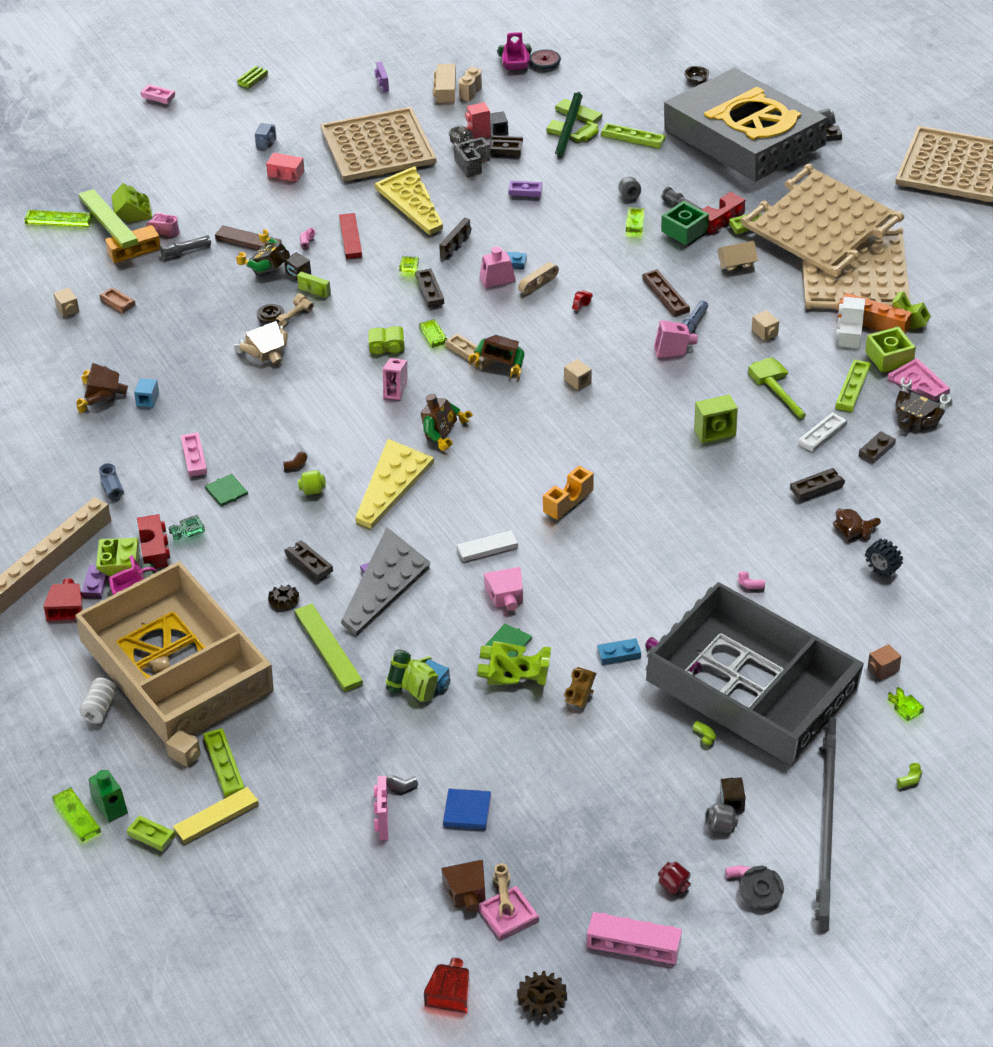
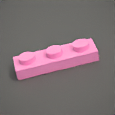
[180,432,207,477]

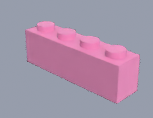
[587,912,682,964]

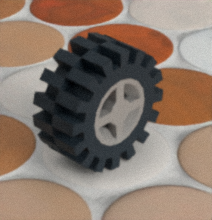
[865,538,903,577]

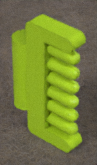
[569,121,599,143]

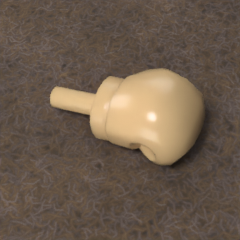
[148,647,170,674]

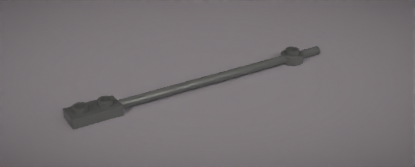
[815,717,837,930]

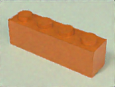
[838,293,912,335]

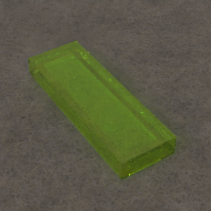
[52,787,101,842]

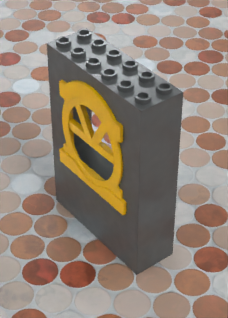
[664,68,827,182]

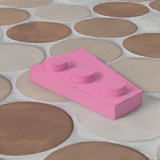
[887,358,950,401]

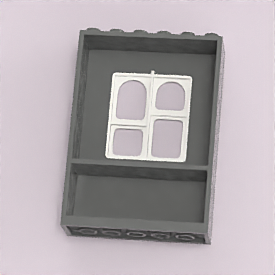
[645,582,864,766]

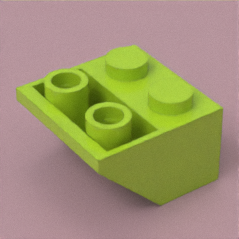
[111,183,153,222]
[96,537,141,577]

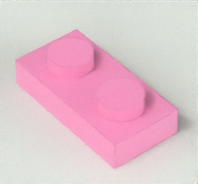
[141,84,176,104]

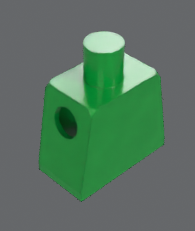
[88,770,128,823]

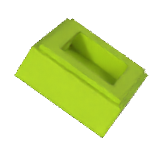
[546,119,564,136]

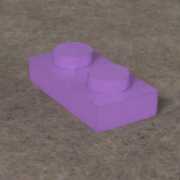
[374,62,389,92]
[508,180,543,197]
[81,565,108,598]

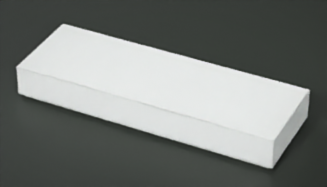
[798,412,847,453]
[457,530,518,562]

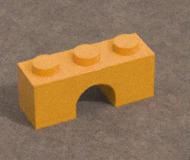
[543,465,594,520]

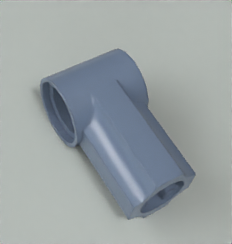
[99,463,124,500]

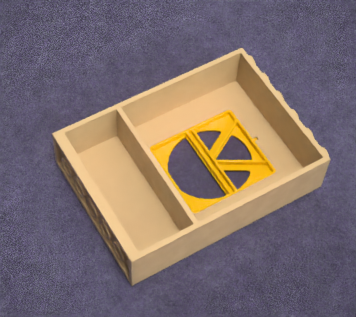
[76,561,274,744]

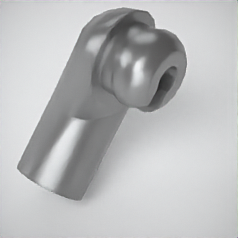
[386,775,418,793]

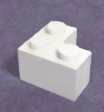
[836,297,865,348]

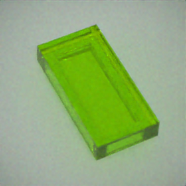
[419,319,448,348]

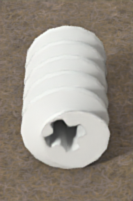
[79,678,116,724]

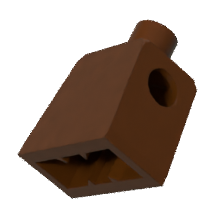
[441,860,486,913]

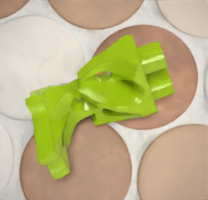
[477,641,551,686]

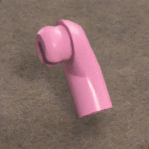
[300,228,316,249]
[737,571,765,590]

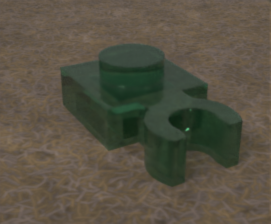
[169,515,205,540]

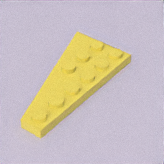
[375,166,443,235]
[355,439,434,529]

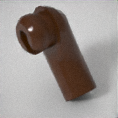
[283,451,308,470]

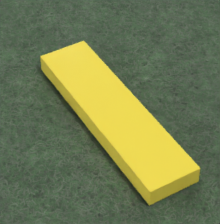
[173,787,259,845]

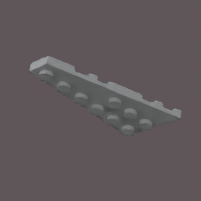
[341,527,431,635]

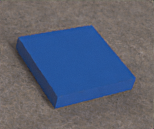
[443,788,491,829]

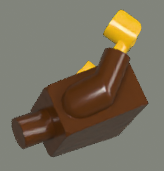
[76,363,128,413]

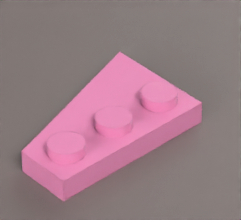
[374,776,389,840]

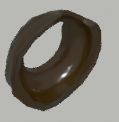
[684,66,710,84]

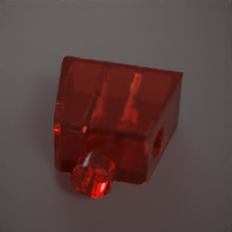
[424,957,470,1013]

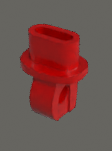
[572,290,593,311]

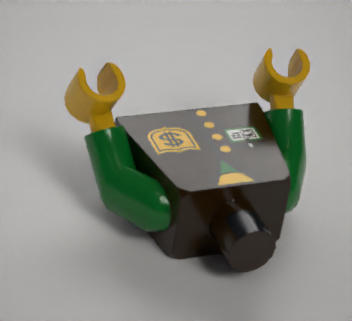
[236,229,290,275]

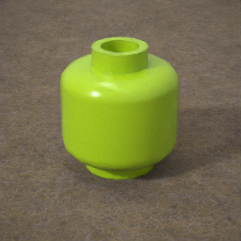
[298,470,326,496]

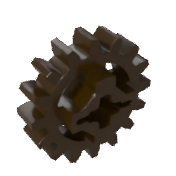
[517,971,567,1019]

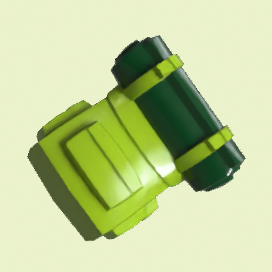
[385,649,439,702]

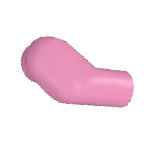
[725,865,751,879]

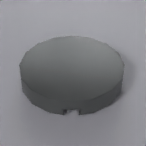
[739,865,784,910]

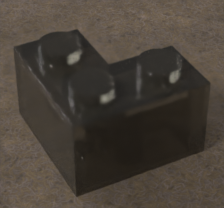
[454,137,490,178]

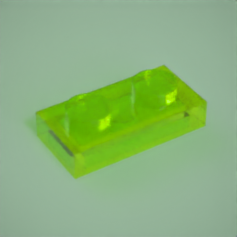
[626,207,645,233]

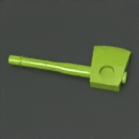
[748,357,806,419]

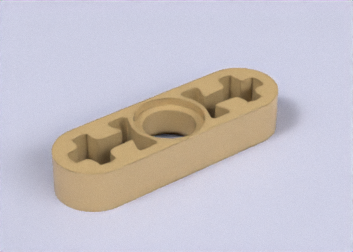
[518,262,559,295]

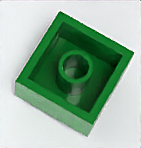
[661,201,709,245]

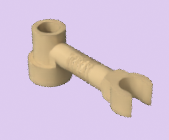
[277,293,314,328]
[493,863,514,917]

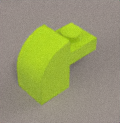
[892,291,931,329]

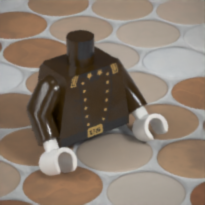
[895,377,953,431]

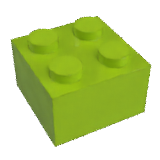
[865,326,916,373]
[694,394,738,443]

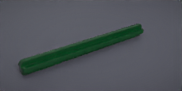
[555,92,583,157]

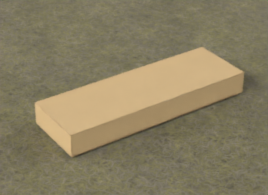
[445,333,494,370]

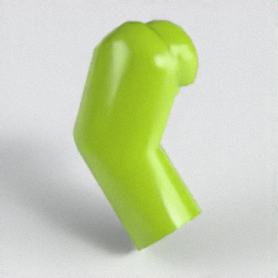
[693,720,716,746]
[897,763,922,789]

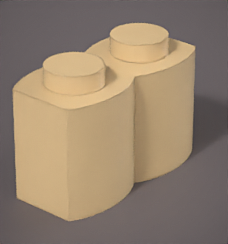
[459,67,482,101]

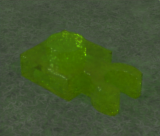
[888,687,924,721]

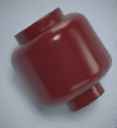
[658,862,691,895]

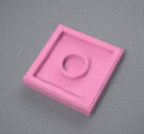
[479,886,539,940]

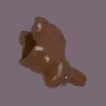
[833,508,881,540]

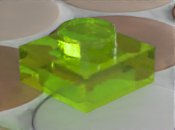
[399,256,419,273]

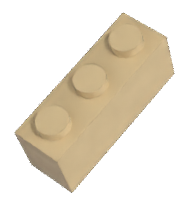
[433,64,456,103]

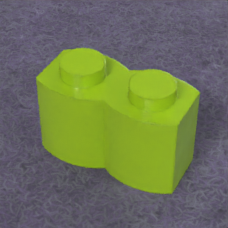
[368,326,405,354]

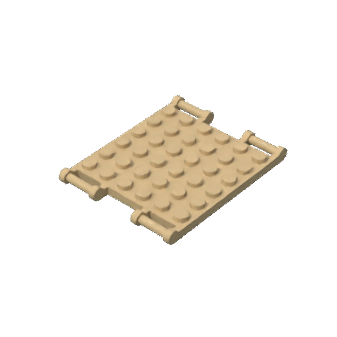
[740,163,904,277]
[802,228,911,310]

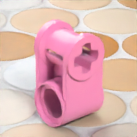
[146,213,180,237]

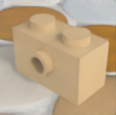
[717,241,758,271]

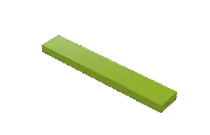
[294,603,363,692]

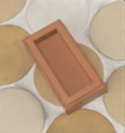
[99,287,136,313]

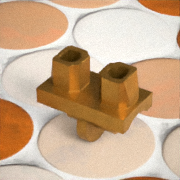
[564,667,597,708]

